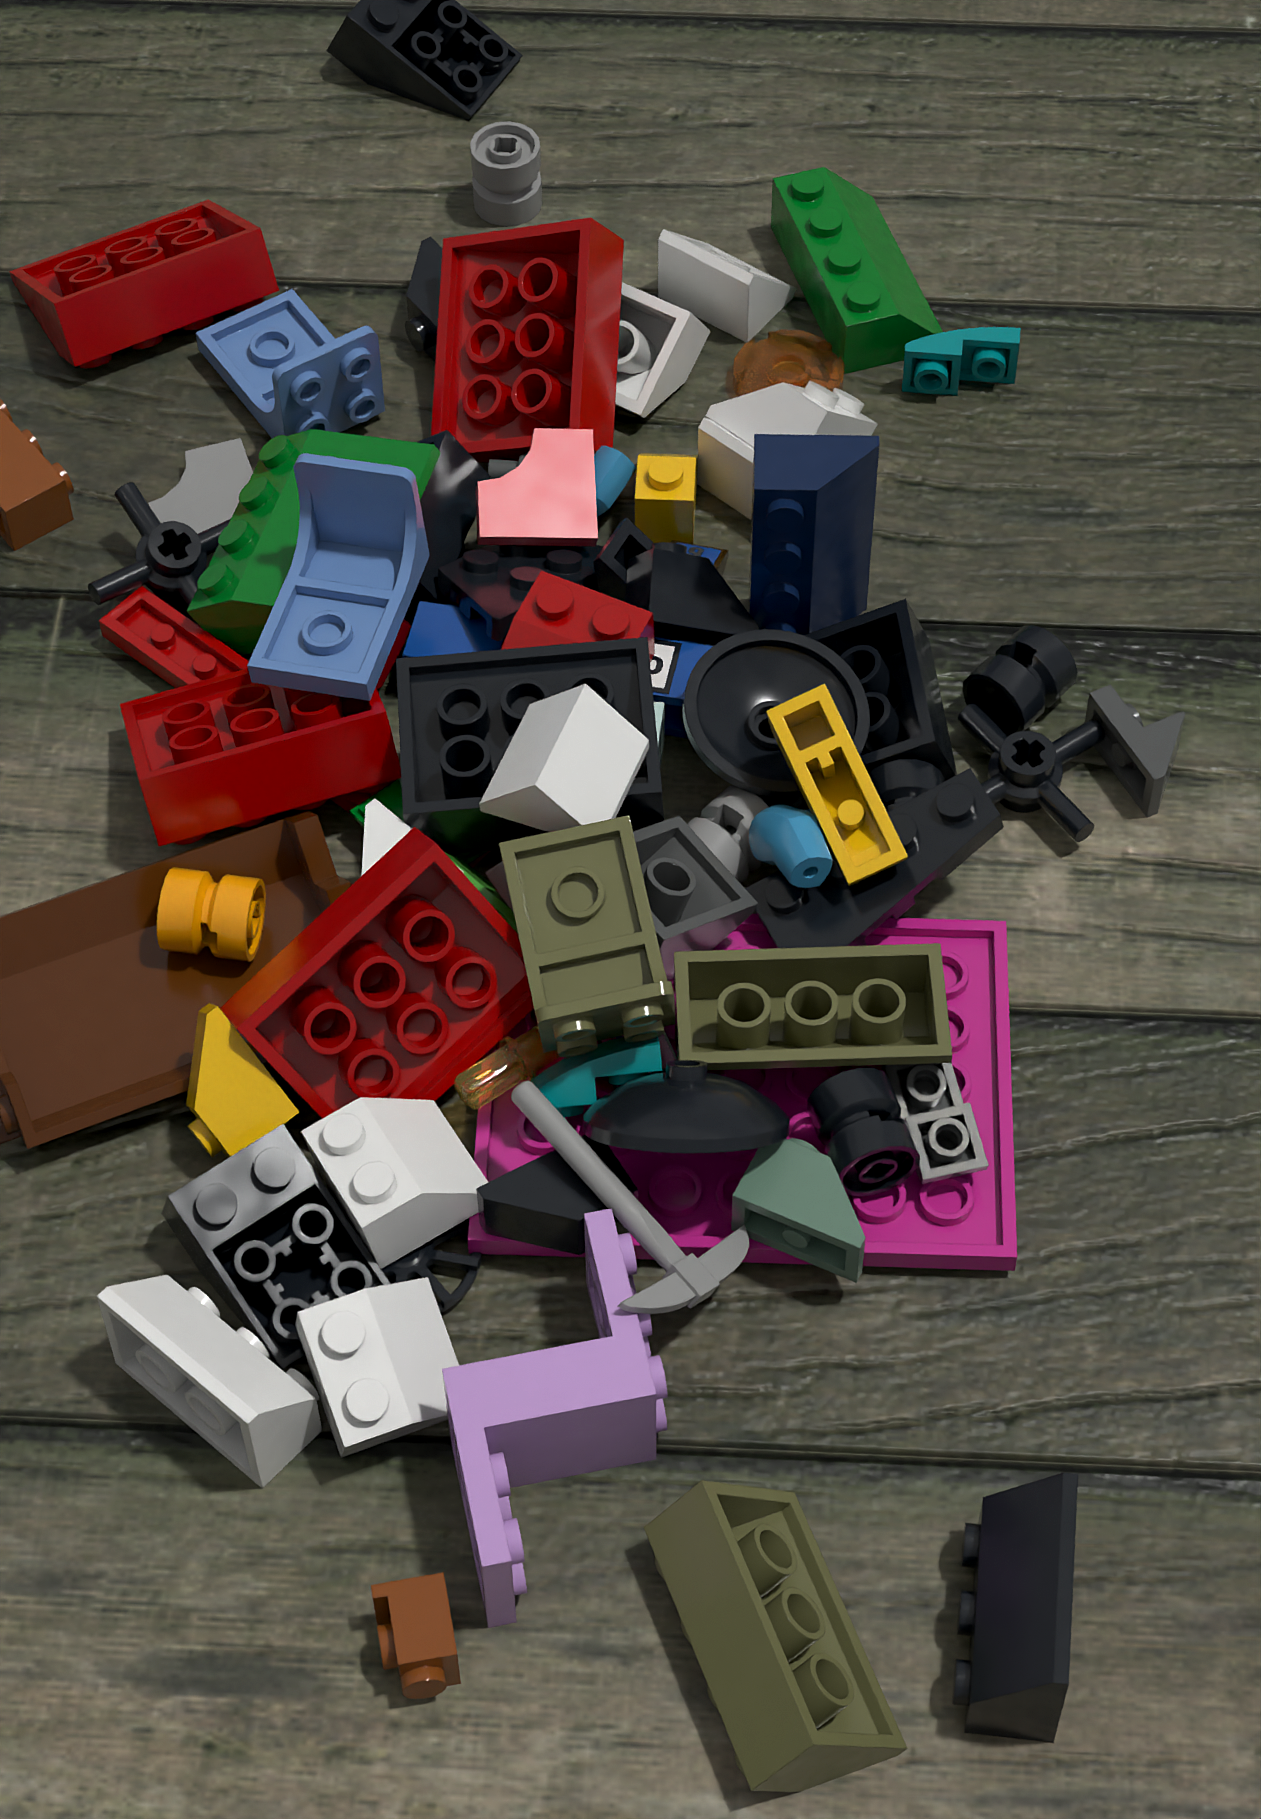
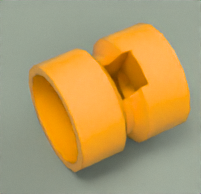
[157,867,266,962]

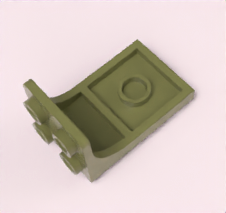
[499,815,675,1057]

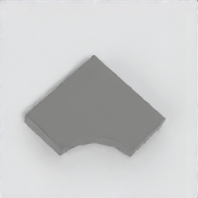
[148,438,253,534]

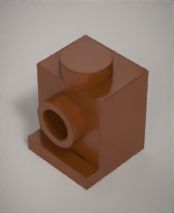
[371,1572,461,1699]

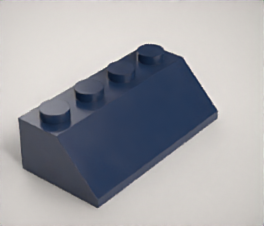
[749,434,880,635]

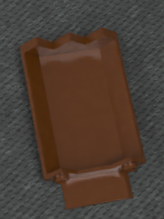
[0,810,351,1149]

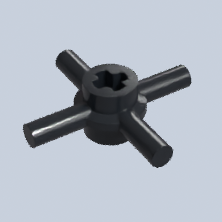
[88,482,231,607]
[958,704,1105,842]

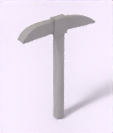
[511,1080,749,1314]

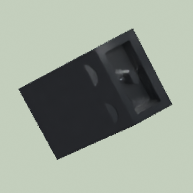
[326,0,523,121]
[161,1124,390,1370]

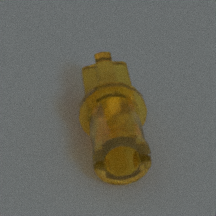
[454,1024,560,1110]

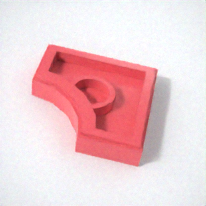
[475,428,598,547]

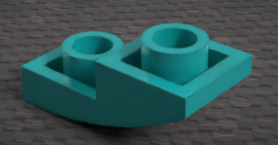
[901,327,1021,396]
[531,1037,662,1117]

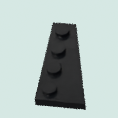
[745,768,1004,948]

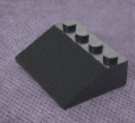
[396,637,664,854]

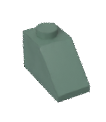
[731,1138,866,1283]

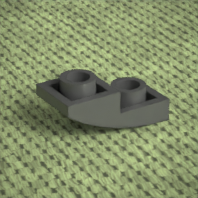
[881,1063,989,1184]

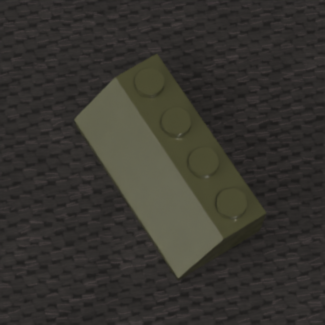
[673,943,952,1071]
[643,1480,908,1792]

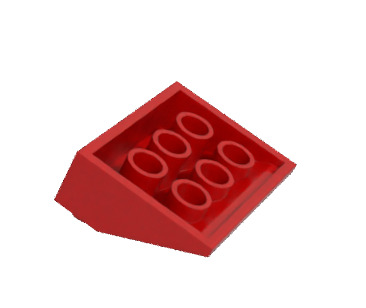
[9,199,279,369]
[431,217,624,463]
[120,668,401,847]
[220,827,534,1119]

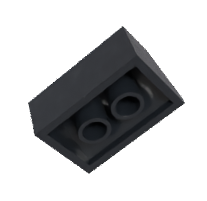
[406,430,491,615]
[804,599,958,781]
[952,1472,1078,1743]

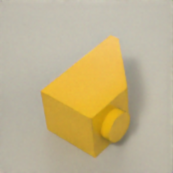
[635,453,698,544]
[186,1003,299,1158]

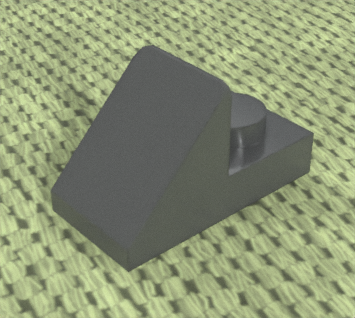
[1084,684,1185,818]

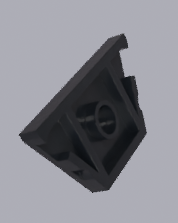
[437,545,604,642]

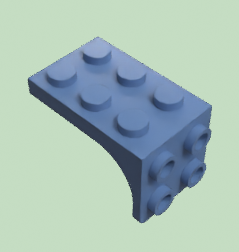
[196,289,385,438]
[247,453,430,701]

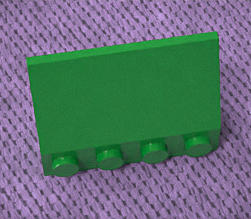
[187,429,441,656]

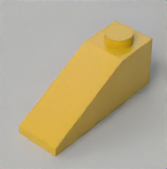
[766,684,908,886]

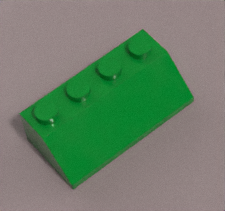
[771,167,943,374]

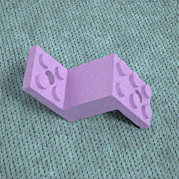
[442,1209,668,1628]

